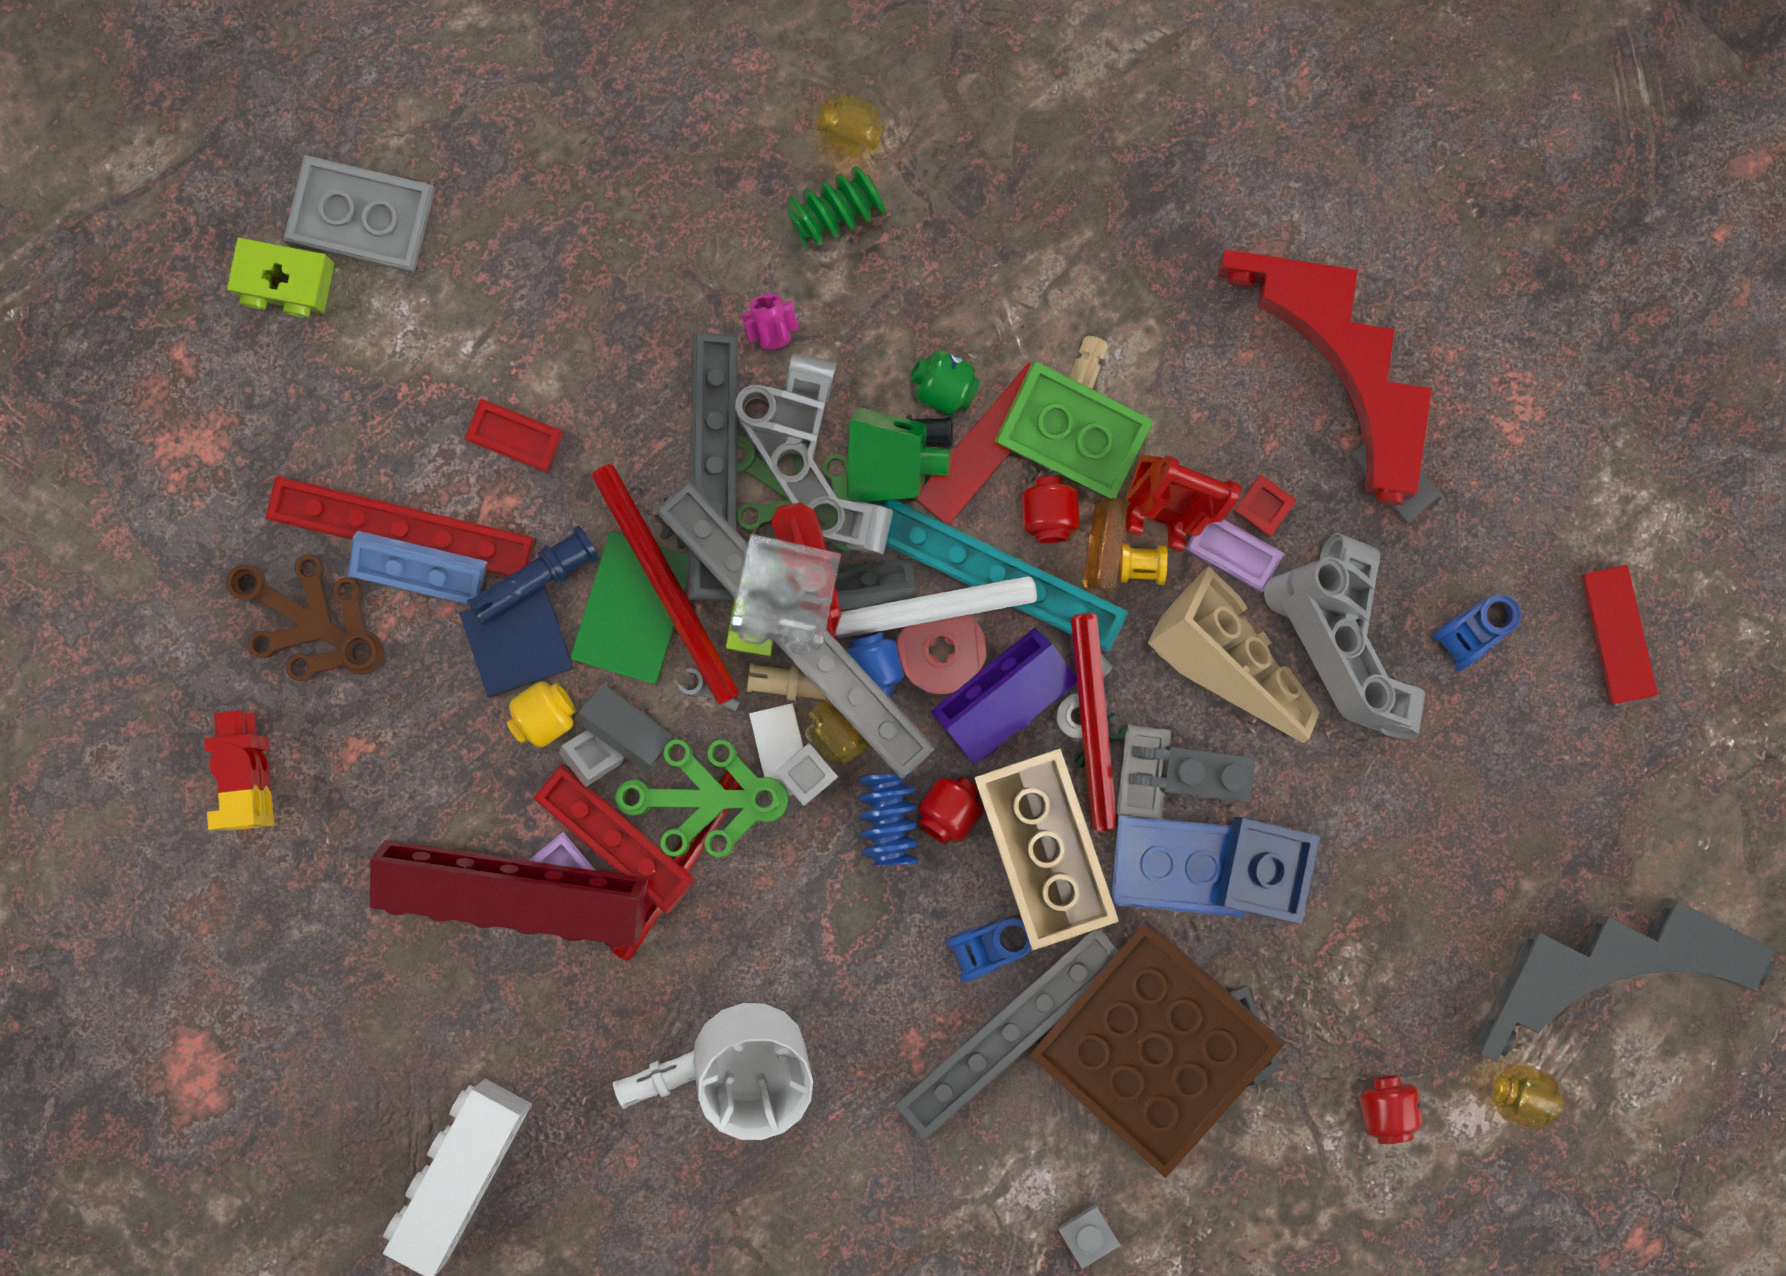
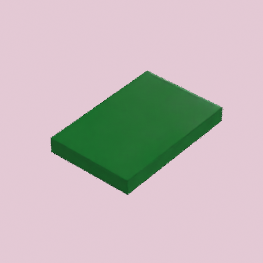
[570,531,688,685]

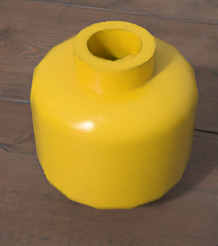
[507,681,577,748]

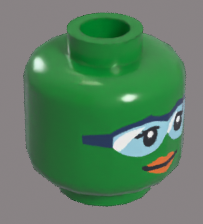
[910,349,979,415]

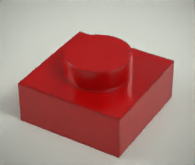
[1233,474,1297,538]

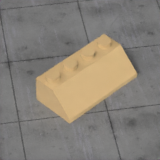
[974,749,1119,950]

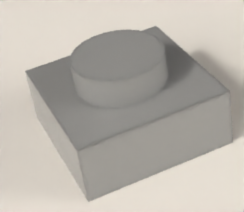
[559,730,624,787]
[775,743,838,806]
[1057,1204,1121,1269]

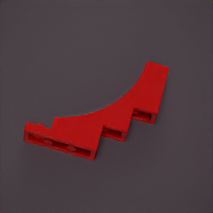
[1217,249,1432,505]

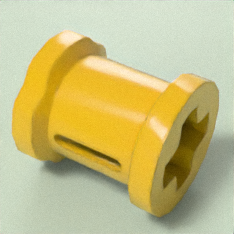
[1119,543,1168,585]

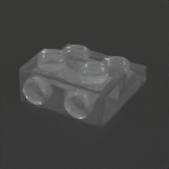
[730,534,841,654]

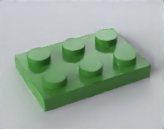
[994,361,1154,501]

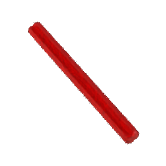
[592,464,739,704]

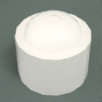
[693,1003,813,1140]

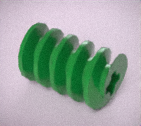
[787,166,887,252]

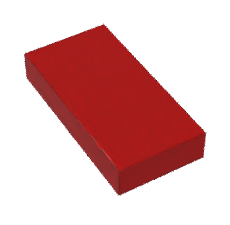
[464,398,564,473]

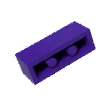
[930,628,1077,765]

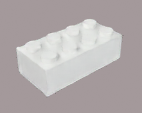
[383,1078,532,1276]

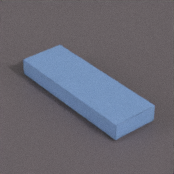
[348,531,487,605]

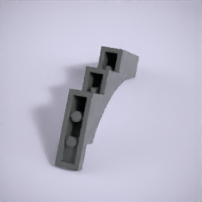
[1471,899,1776,1063]

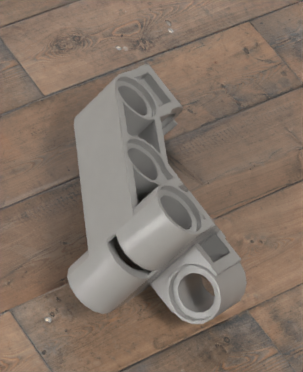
[735,353,893,555]
[1264,533,1425,739]

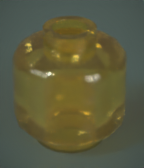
[815,92,884,158]
[805,699,870,766]
[1492,1065,1564,1130]

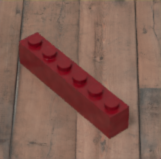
[370,840,648,948]

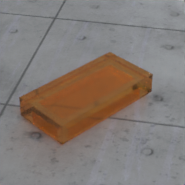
[1083,498,1128,590]

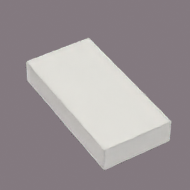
[749,703,803,800]

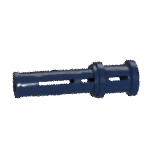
[467,525,600,625]

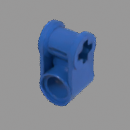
[1431,595,1521,672]
[945,916,1031,983]

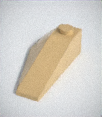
[1148,566,1320,743]

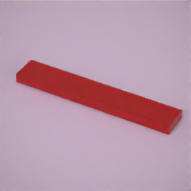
[265,476,537,577]

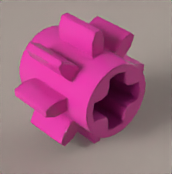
[742,294,799,349]

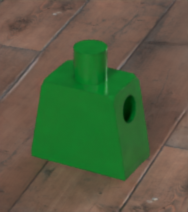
[847,408,951,502]

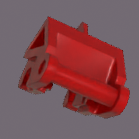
[1126,454,1241,552]

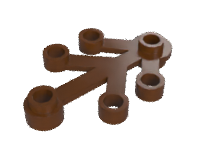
[226,555,384,681]

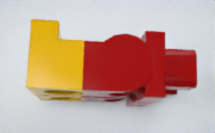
[204,710,275,831]

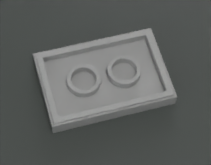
[283,155,436,273]

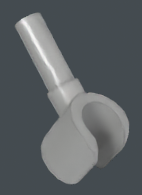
[678,668,740,711]

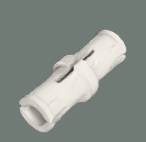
[613,1050,696,1109]

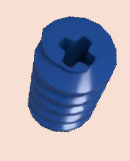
[859,773,918,865]

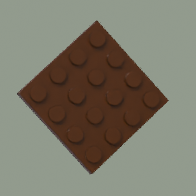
[1029,920,1286,1178]

